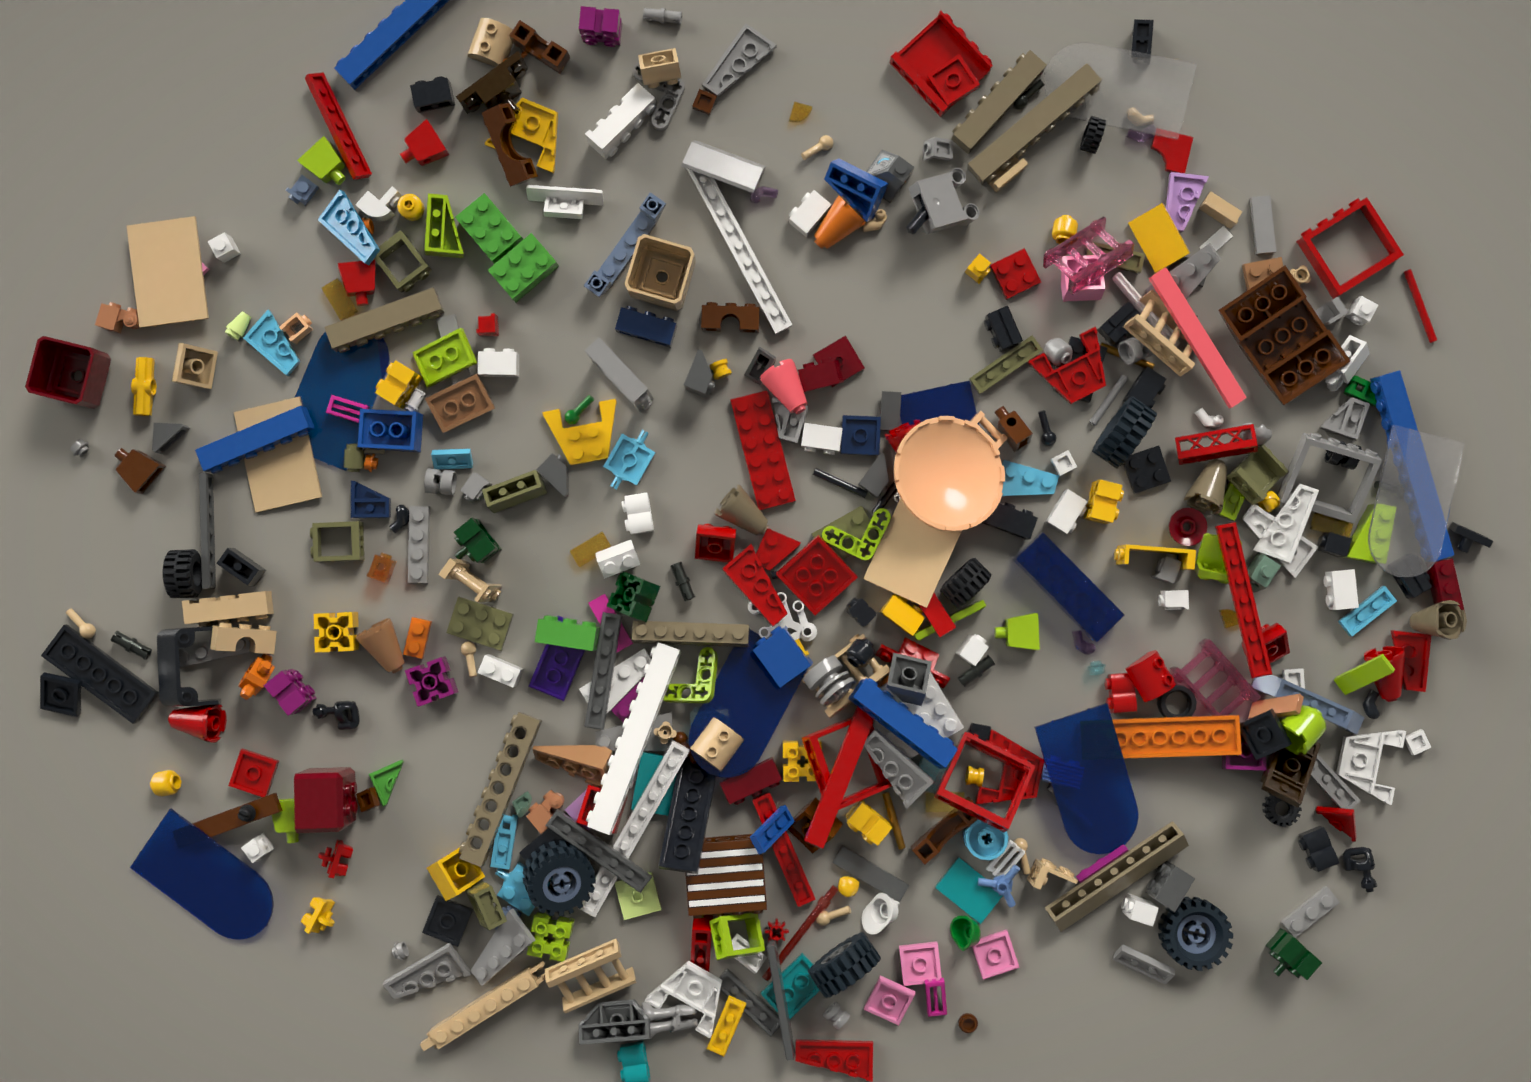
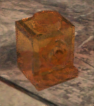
[367,552,397,583]

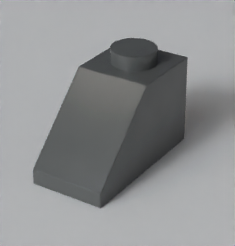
[858,452,889,498]
[536,453,569,497]

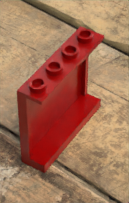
[889,10,993,117]

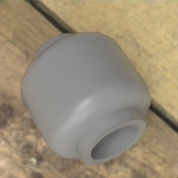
[1044,338,1073,367]

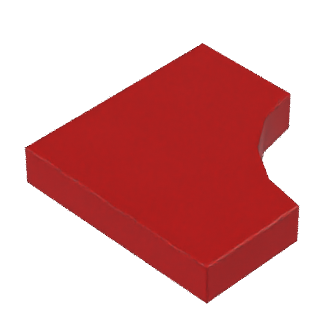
[1151,128,1194,174]

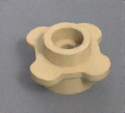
[1290,265,1311,286]
[653,721,677,744]

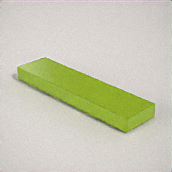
[913,600,986,641]

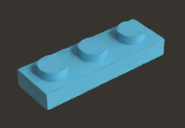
[1338,586,1397,637]

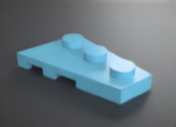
[243,309,301,376]
[1002,460,1059,496]

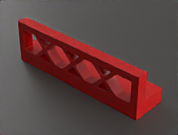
[1175,424,1258,465]

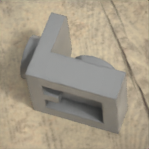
[922,137,953,161]

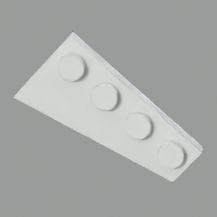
[1253,484,1319,563]
[1242,504,1318,578]
[579,648,651,713]

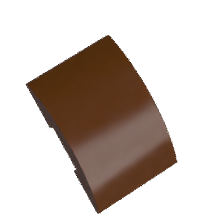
[1218,265,1350,405]

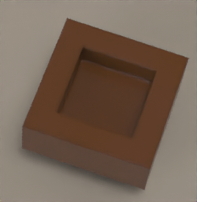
[692,89,717,115]
[356,787,380,812]

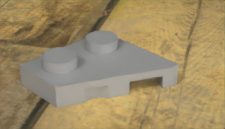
[772,397,809,444]

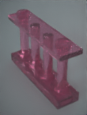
[1043,216,1134,295]
[1170,638,1261,716]

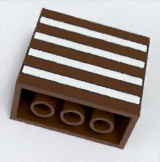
[685,834,767,919]

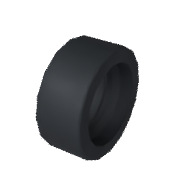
[1157,685,1197,717]

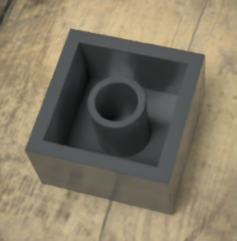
[1146,861,1195,912]

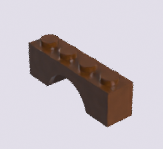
[482,103,538,187]
[910,796,977,865]

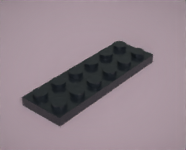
[41,624,159,724]
[659,756,718,874]

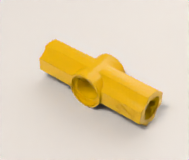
[131,357,157,416]

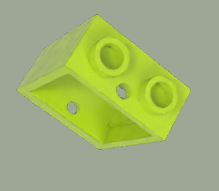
[709,913,765,960]

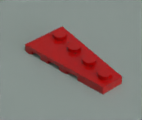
[722,544,788,627]
[795,1039,873,1082]

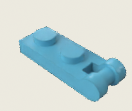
[490,813,519,870]

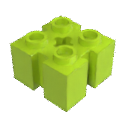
[527,912,575,962]

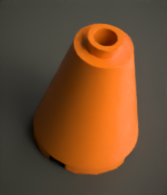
[814,196,866,249]

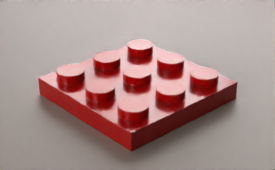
[776,535,858,615]

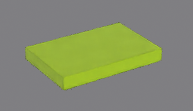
[412,328,477,387]

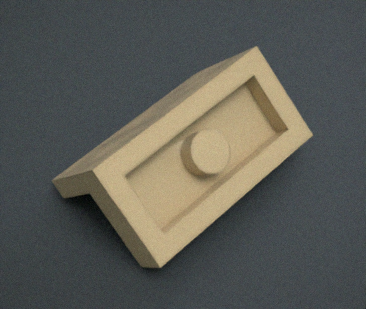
[989,157,1028,193]
[1198,191,1242,229]

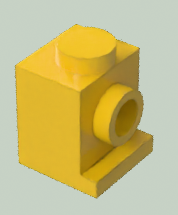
[965,253,991,284]

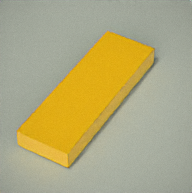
[707,995,747,1057]

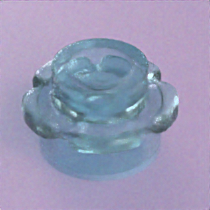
[1087,661,1106,675]

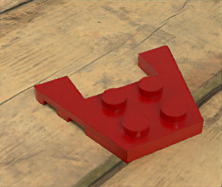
[1028,326,1106,404]
[975,729,1044,804]

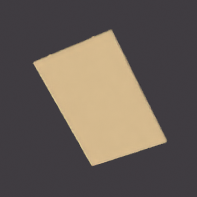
[127,216,209,328]
[234,397,322,513]
[863,498,962,608]

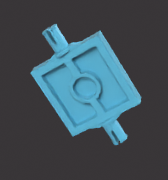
[603,430,656,490]
[495,862,551,916]

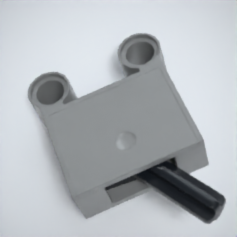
[906,168,980,234]

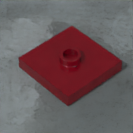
[813,335,865,388]

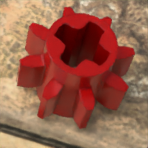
[765,918,789,944]

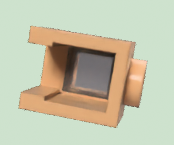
[279,312,313,345]

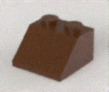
[788,797,843,854]

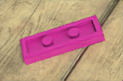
[588,594,633,652]

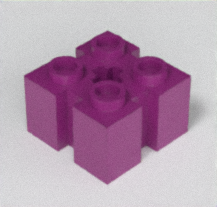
[578,6,623,47]
[405,656,458,707]
[263,669,317,716]

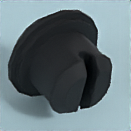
[238,804,256,822]

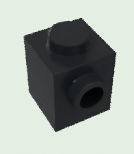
[1318,532,1352,557]

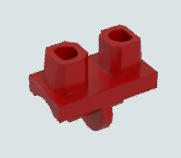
[318,839,353,879]

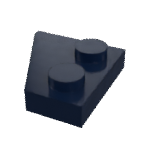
[351,481,391,518]

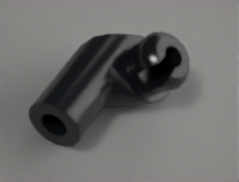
[389,505,409,533]
[1362,689,1380,719]

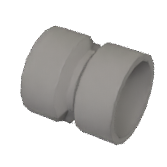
[1118,337,1153,365]
[424,468,457,496]

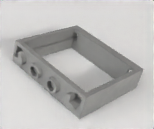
[585,337,654,411]
[1277,433,1382,524]

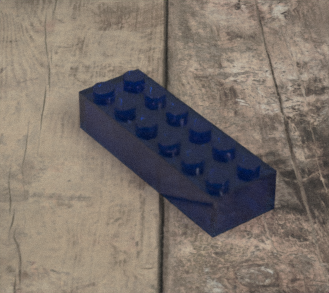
[1012,532,1125,642]

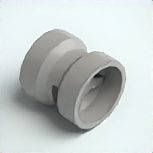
[823,1001,850,1030]

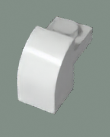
[356,186,402,221]

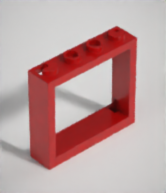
[1296,197,1404,299]
[801,716,892,810]
[934,732,1036,832]

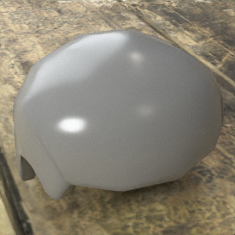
[1241,423,1272,446]

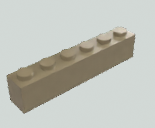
[951,50,1047,154]
[324,287,444,353]
[632,621,750,647]

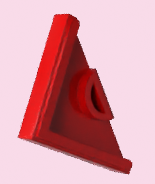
[1316,806,1357,842]

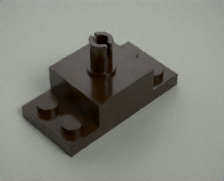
[456,51,528,115]
[1260,742,1321,808]

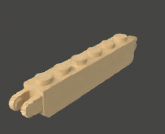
[420,961,546,1051]

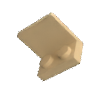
[1027,858,1078,890]

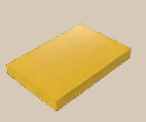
[1128,203,1190,273]

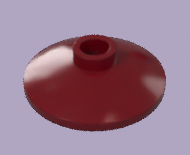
[1169,508,1207,546]

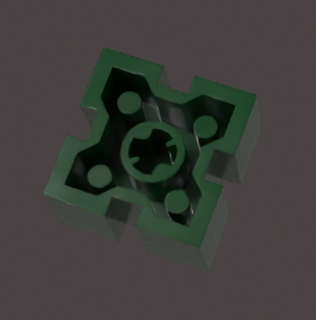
[454,518,502,563]
[607,571,661,622]
[1266,928,1322,980]

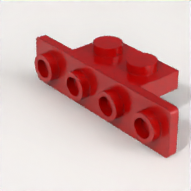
[875,637,950,689]

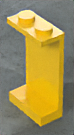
[1114,544,1196,570]

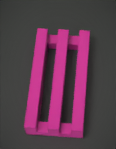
[326,395,370,423]
[924,978,947,1017]

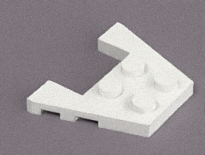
[1336,730,1406,805]
[644,961,722,1038]

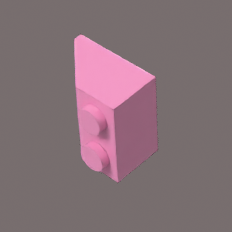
[1061,255,1105,302]

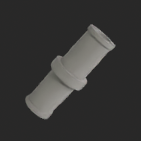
[643,8,683,24]

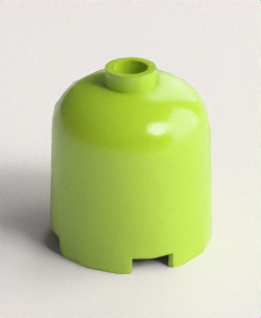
[1280,705,1326,755]

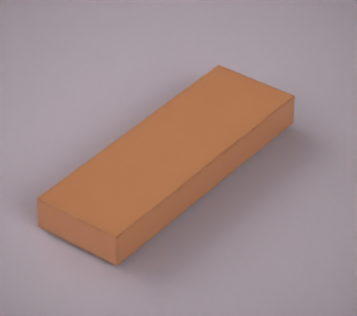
[1248,694,1304,719]

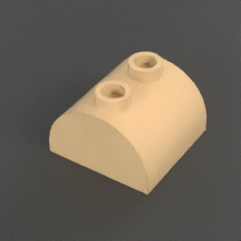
[467,18,513,67]
[638,48,681,88]
[172,343,218,389]
[690,717,744,772]

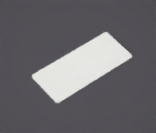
[1199,226,1233,251]

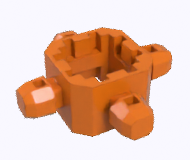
[238,654,275,700]

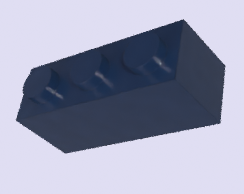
[615,306,677,348]

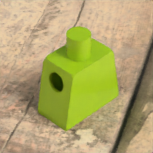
[297,136,346,185]
[994,613,1040,650]
[272,799,299,843]

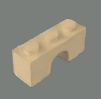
[210,622,277,654]

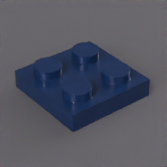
[841,415,881,456]

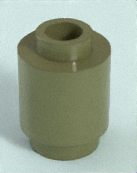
[344,444,364,472]

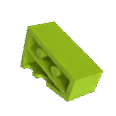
[425,193,464,258]
[1342,503,1396,564]

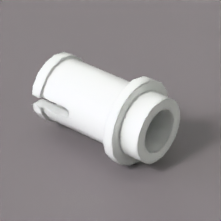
[405,388,426,412]

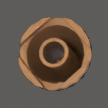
[356,618,405,674]

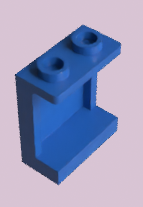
[753,625,813,688]

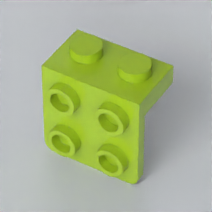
[1195,533,1242,584]

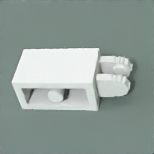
[1325,335,1370,392]

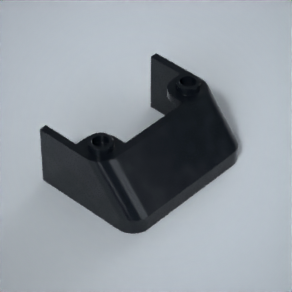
[157,626,222,706]

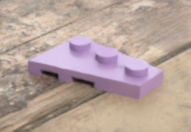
[1166,172,1209,232]

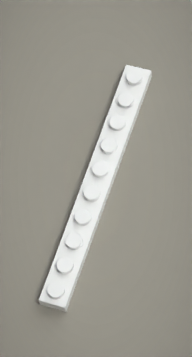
[686,168,792,335]
[578,740,690,917]

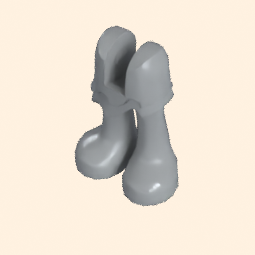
[642,1002,698,1038]

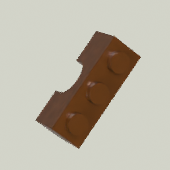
[509,20,570,74]
[701,302,760,333]

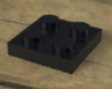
[1123,445,1171,494]
[40,672,82,717]
[1240,708,1292,760]
[422,895,473,947]

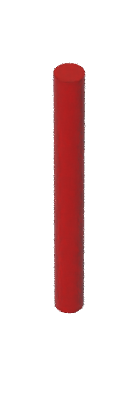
[1404,269,1437,343]

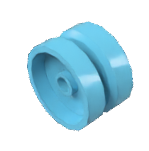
[962,819,1008,860]

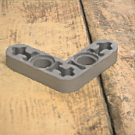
[633,62,685,131]

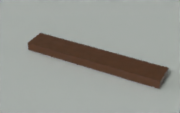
[173,793,283,849]

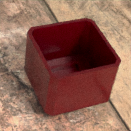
[25,336,111,409]
[294,767,358,833]

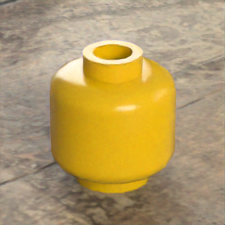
[397,194,425,221]
[1052,215,1078,245]
[150,770,181,797]

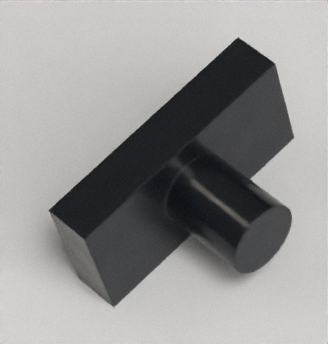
[1449,522,1494,553]

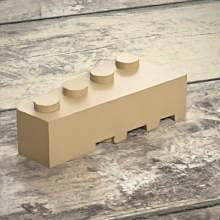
[182,591,274,627]

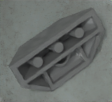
[578,999,651,1045]

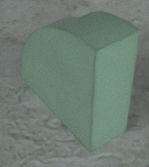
[512,791,532,818]

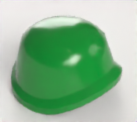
[950,915,981,951]

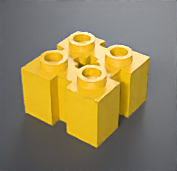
[375,360,423,409]
[1083,479,1124,524]
[313,612,359,652]
[783,740,822,782]
[846,800,892,846]

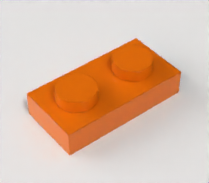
[403,617,432,659]

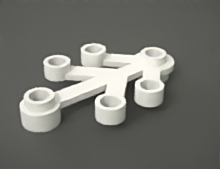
[748,592,817,641]

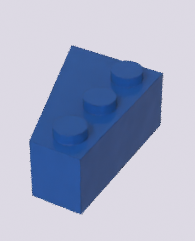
[824,158,889,222]

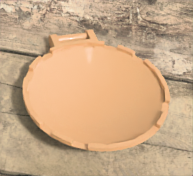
[894,411,1008,531]

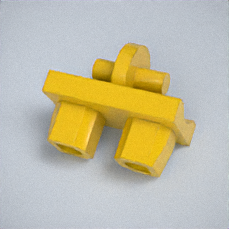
[301,897,335,934]

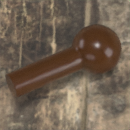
[673,731,699,764]

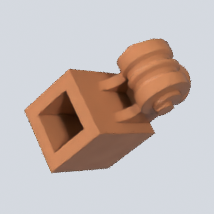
[95,302,139,333]
[526,790,564,834]

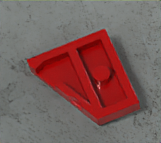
[756,528,801,571]

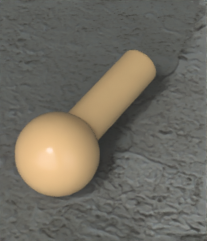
[801,135,834,160]
[66,608,96,639]
[461,641,477,678]
[1013,838,1031,874]
[816,906,851,926]

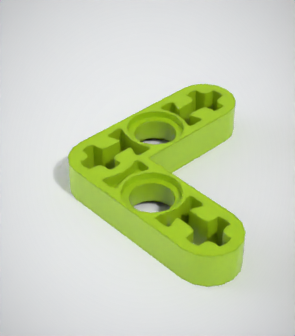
[822,508,891,560]
[663,647,718,703]

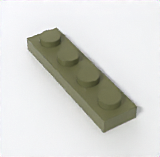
[969,335,1043,395]

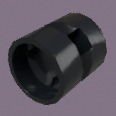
[1325,440,1362,470]

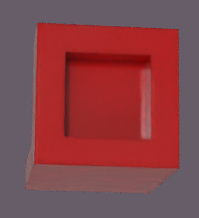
[476,313,499,337]

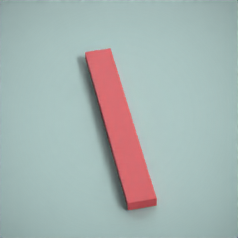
[1148,267,1247,408]

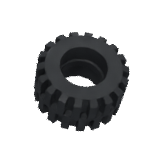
[162,549,202,598]
[941,558,992,608]

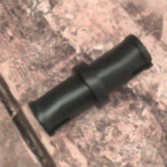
[670,562,695,602]
[111,630,152,660]
[957,655,995,687]

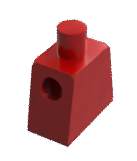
[400,119,450,166]
[338,259,375,306]

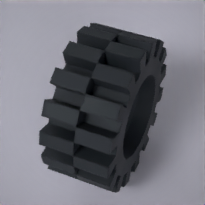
[1080,116,1106,154]
[1262,794,1302,827]

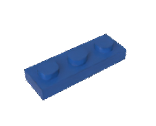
[750,805,795,854]

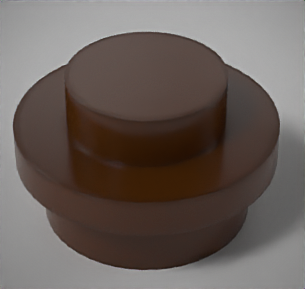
[958,1013,978,1033]

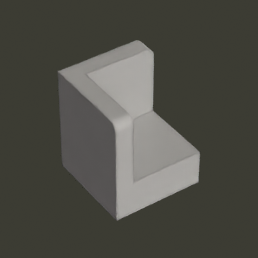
[1315,297,1348,327]

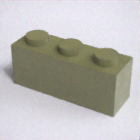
[482,470,547,513]

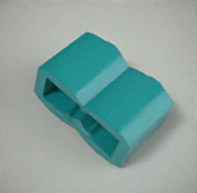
[617,1041,651,1082]

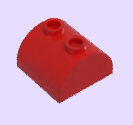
[695,524,737,563]
[1241,623,1290,664]
[1126,650,1176,703]

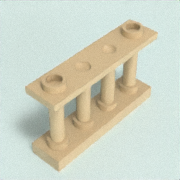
[1124,289,1195,377]
[438,558,502,602]
[802,634,890,719]
[544,939,637,1013]

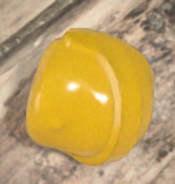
[1258,491,1280,513]
[838,876,859,897]

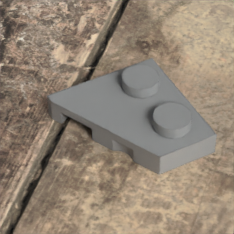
[1320,397,1370,440]

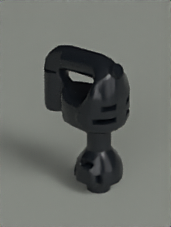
[312,701,360,730]
[1343,847,1377,892]

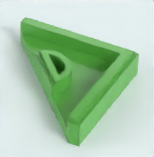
[369,759,404,807]

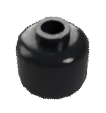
[846,639,875,668]

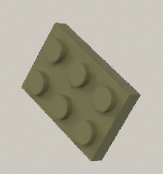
[812,506,879,560]
[446,596,514,651]

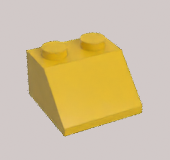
[879,594,925,636]
[427,847,485,901]

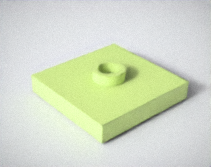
[614,872,662,920]

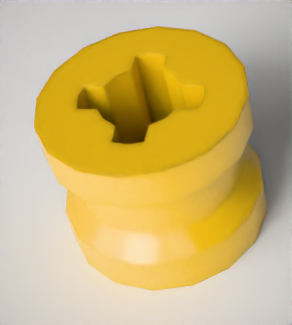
[709,359,732,380]
[965,766,984,787]

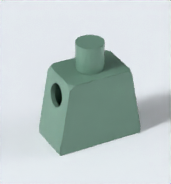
[1247,552,1281,592]

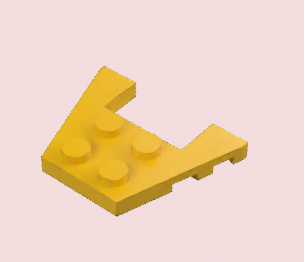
[485,98,558,174]
[542,399,617,466]

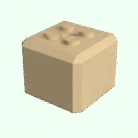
[625,234,696,311]

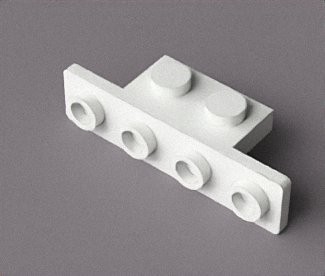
[526,185,604,219]

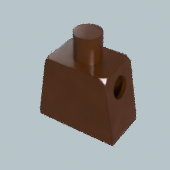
[994,406,1033,453]
[115,448,166,494]

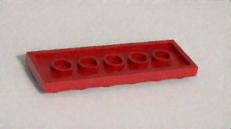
[730,390,796,510]

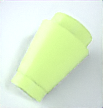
[225,311,251,341]

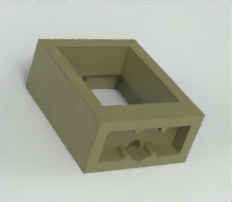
[374,230,432,293]
[310,521,365,562]
[465,881,507,930]

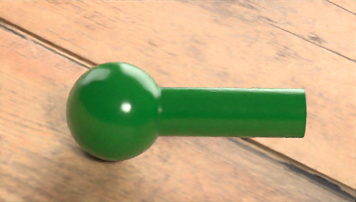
[564,395,594,425]

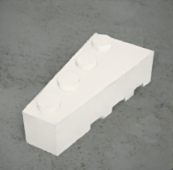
[585,83,656,159]

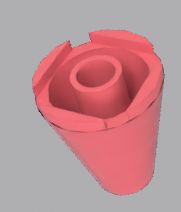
[760,359,807,414]

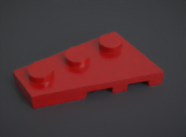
[1390,630,1432,692]

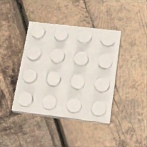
[873,672,964,759]

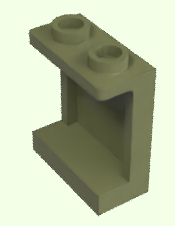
[1226,444,1289,506]

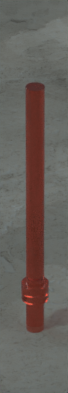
[762,885,838,981]

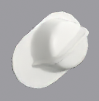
[861,893,900,935]

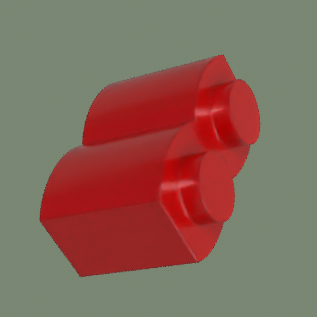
[1105,673,1137,713]

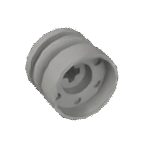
[803,655,855,707]

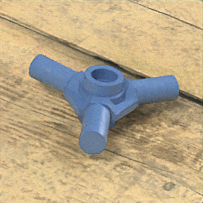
[978,864,1020,907]

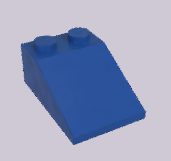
[357,409,423,452]

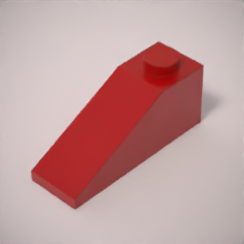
[690,915,713,972]

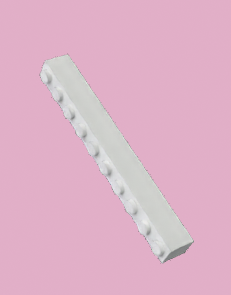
[586,642,681,835]

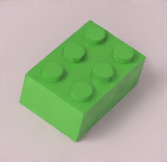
[455,193,523,264]
[488,233,559,303]
[535,615,600,651]

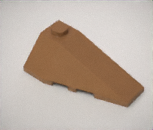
[532,745,613,788]

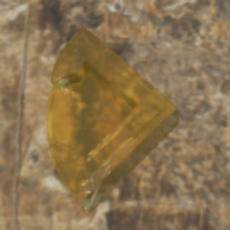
[789,102,813,122]
[1219,609,1238,628]

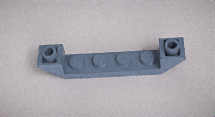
[584,192,666,297]
[1251,675,1365,735]

